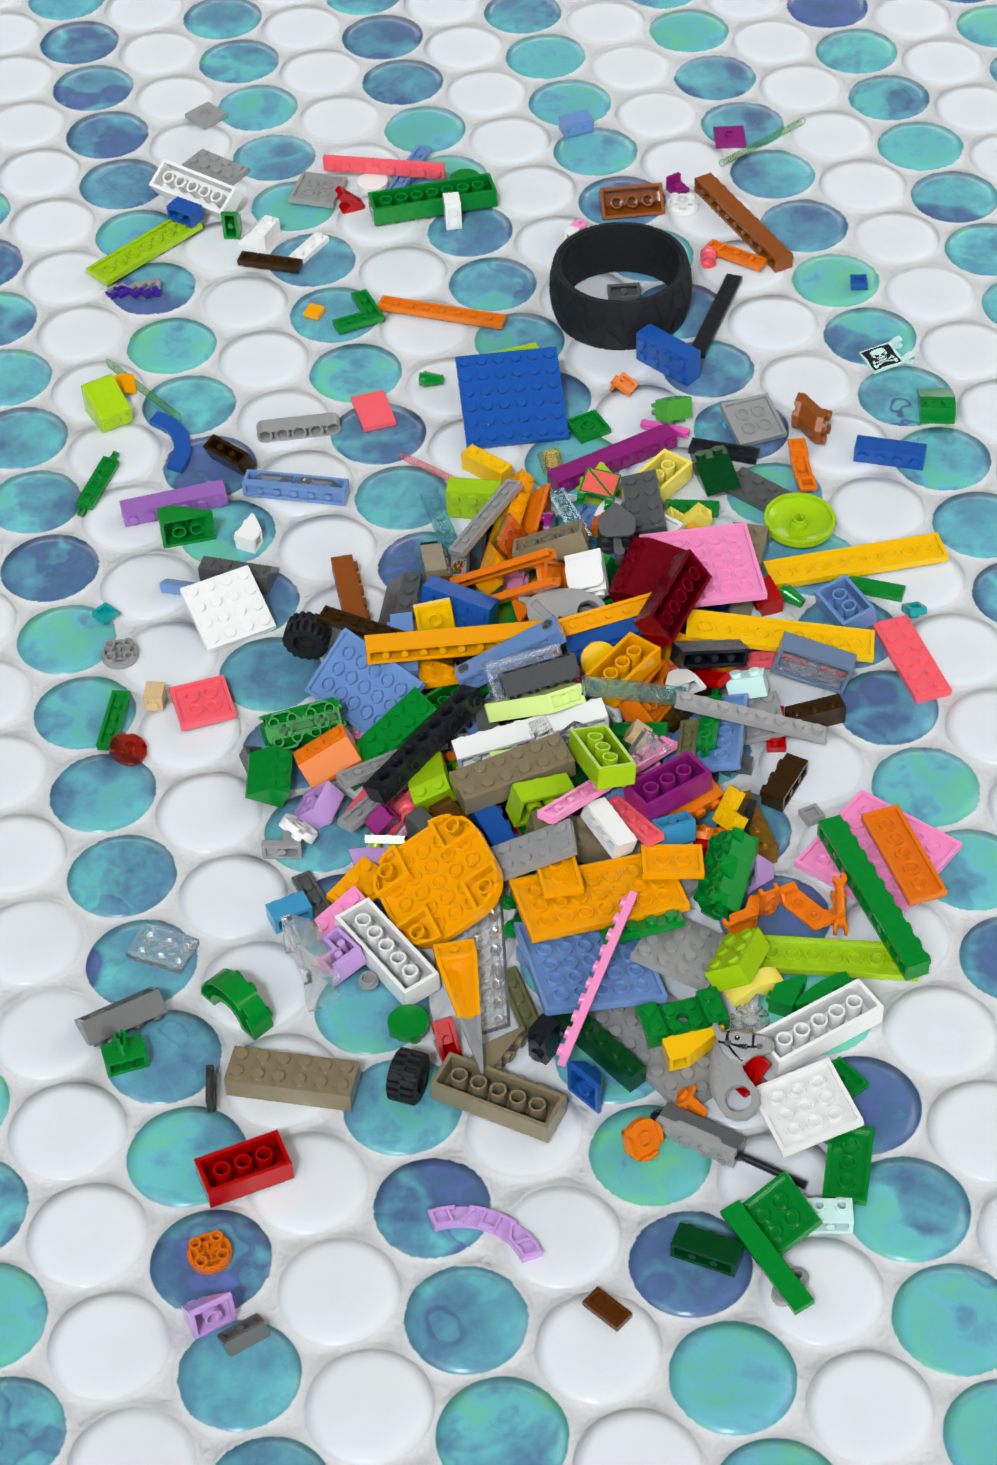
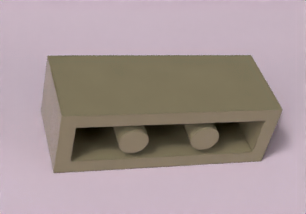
[420,543,451,581]

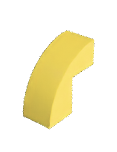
[665,502,713,529]
[723,967,784,1008]

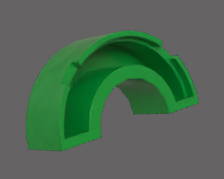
[201,968,274,1040]

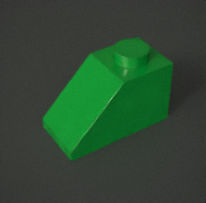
[221,211,242,239]
[766,974,807,1017]

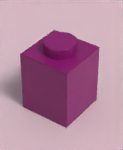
[365,804,401,835]

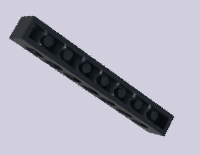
[363,684,485,805]

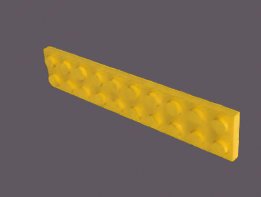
[763,532,949,590]
[685,609,875,663]

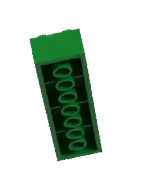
[368,173,497,226]

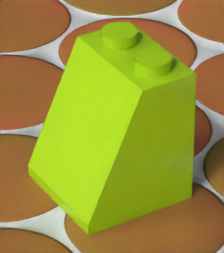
[81,374,133,433]

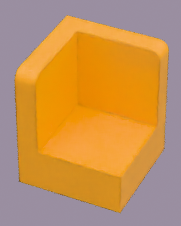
[113,373,137,394]

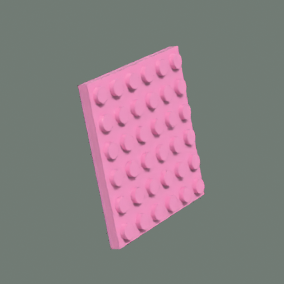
[639,522,768,608]
[794,789,963,914]

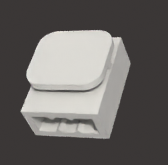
[564,548,609,599]

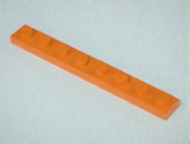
[377,295,507,330]

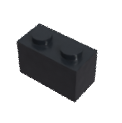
[528,1013,561,1065]

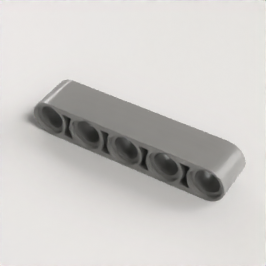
[256,413,341,443]

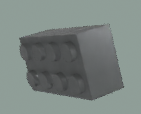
[621,469,668,537]

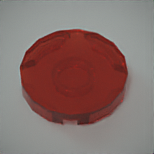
[108,732,147,766]

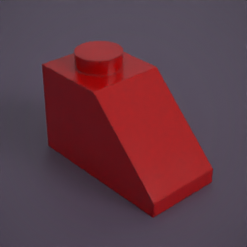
[754,574,783,617]

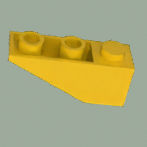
[662,1025,725,1072]

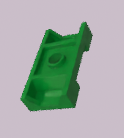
[635,986,730,1049]

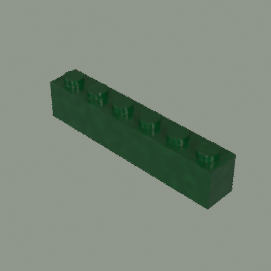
[549,1013,646,1093]

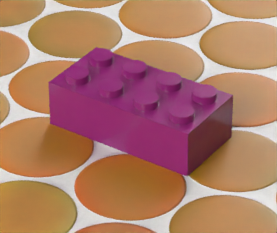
[623,750,713,822]

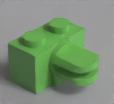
[651,395,692,424]

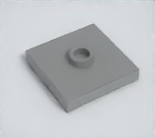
[185,102,227,130]

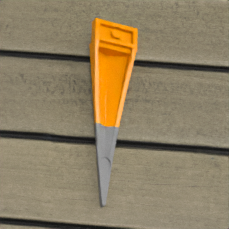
[432,938,484,1075]

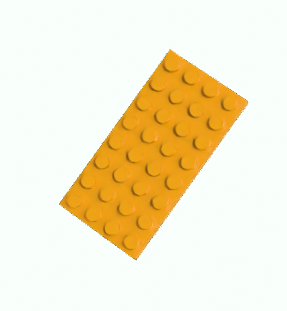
[508,853,690,944]

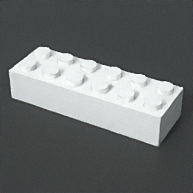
[149,159,243,220]
[335,897,440,1005]
[756,978,884,1077]

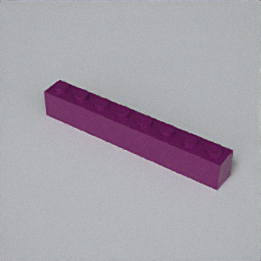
[547,423,677,496]

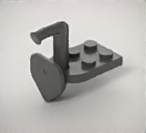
[596,503,636,567]

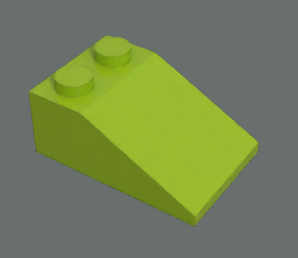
[408,751,457,813]

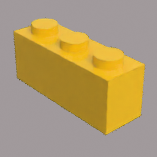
[461,444,513,484]

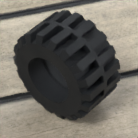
[282,611,332,660]
[386,1047,430,1106]

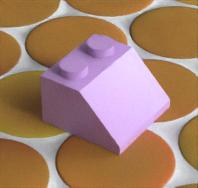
[293,780,345,829]

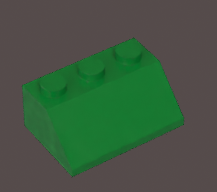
[245,745,293,808]

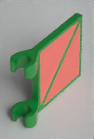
[576,467,622,511]

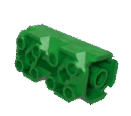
[259,697,347,749]
[693,827,760,922]

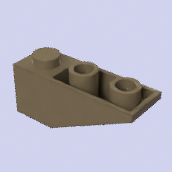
[470,1026,527,1071]

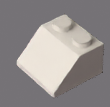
[238,215,281,251]

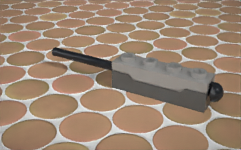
[650,1102,809,1190]

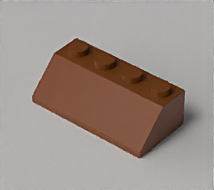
[598,182,665,220]

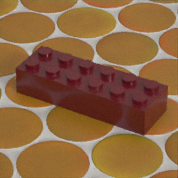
[633,549,712,648]

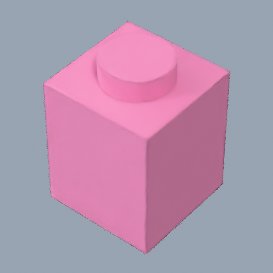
[502,571,531,589]

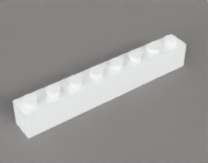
[451,697,609,768]

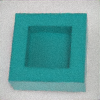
[901,601,927,618]
[92,602,118,625]

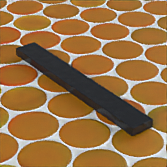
[692,273,743,359]

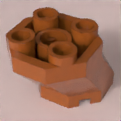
[791,392,832,445]

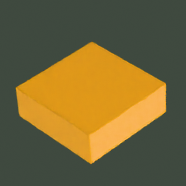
[303,303,326,320]

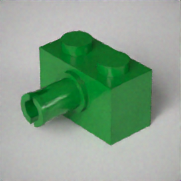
[100,1030,150,1078]

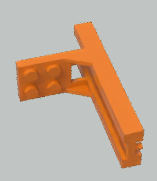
[450,548,569,604]

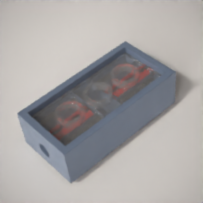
[770,631,857,695]

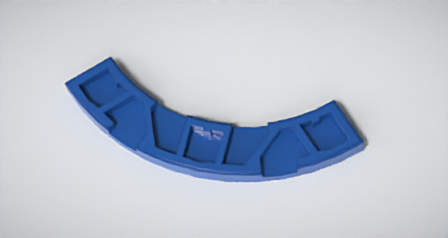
[149,411,192,474]

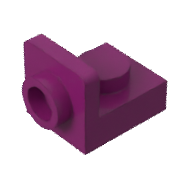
[666,172,690,194]

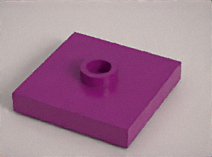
[713,125,746,149]

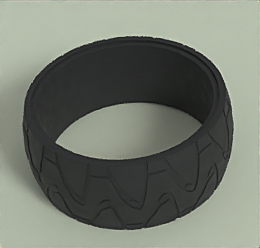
[549,222,693,351]

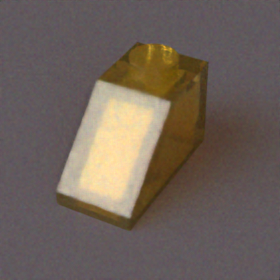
[537,448,562,473]

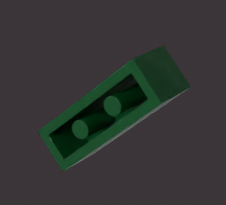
[670,1222,744,1278]

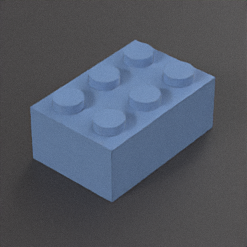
[814,574,877,629]

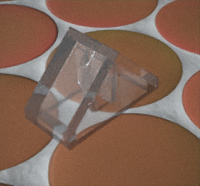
[628,728,671,762]

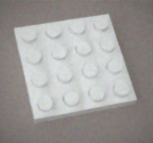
[180,565,276,653]
[755,1057,864,1158]

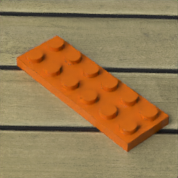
[860,804,947,906]

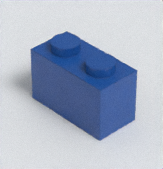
[166,196,204,228]

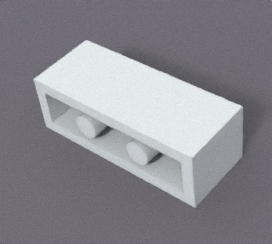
[580,797,638,859]

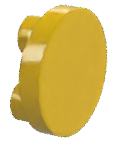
[580,641,613,673]

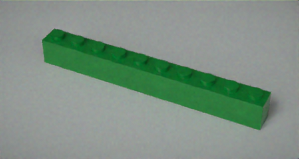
[817,814,931,981]

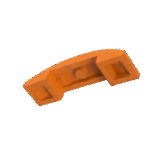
[787,438,818,492]

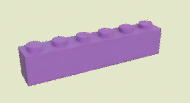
[119,479,229,527]

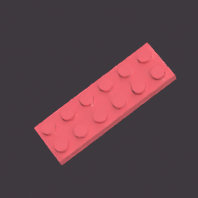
[872,615,952,704]

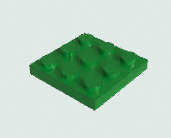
[742,1170,823,1256]

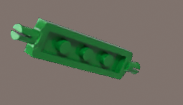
[76,451,120,517]
[696,688,724,758]

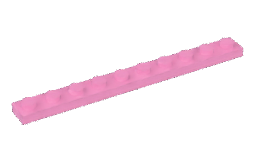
[537,735,678,825]
[556,890,638,1067]

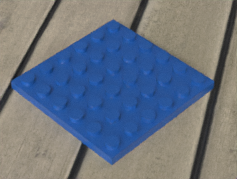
[455,346,569,449]

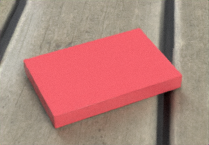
[351,390,397,432]

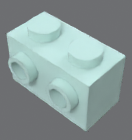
[726,667,769,699]
[807,1197,854,1234]

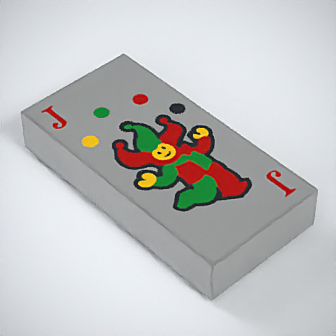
[450,553,470,577]

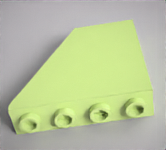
[484,682,586,723]

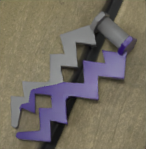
[105,277,162,300]

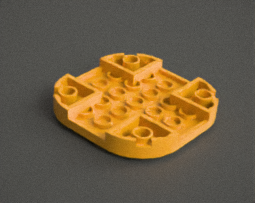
[373,814,503,949]

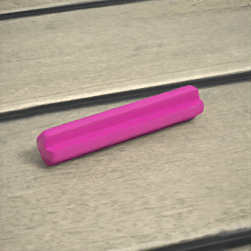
[640,419,690,438]

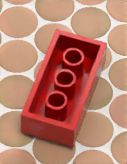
[194,1130,294,1208]

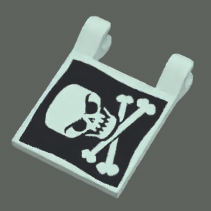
[859,336,915,374]

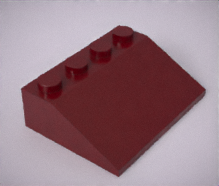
[608,537,686,603]

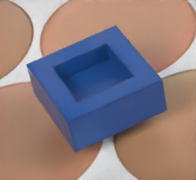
[850,274,868,290]

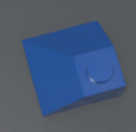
[567,1061,601,1114]

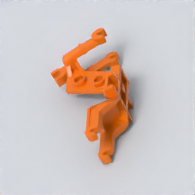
[721,872,849,936]

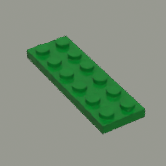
[351,687,437,791]

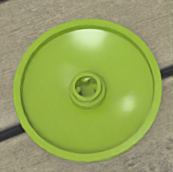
[763,492,836,548]

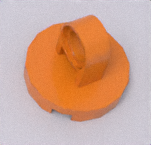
[621,1117,664,1162]

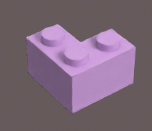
[316,926,367,987]

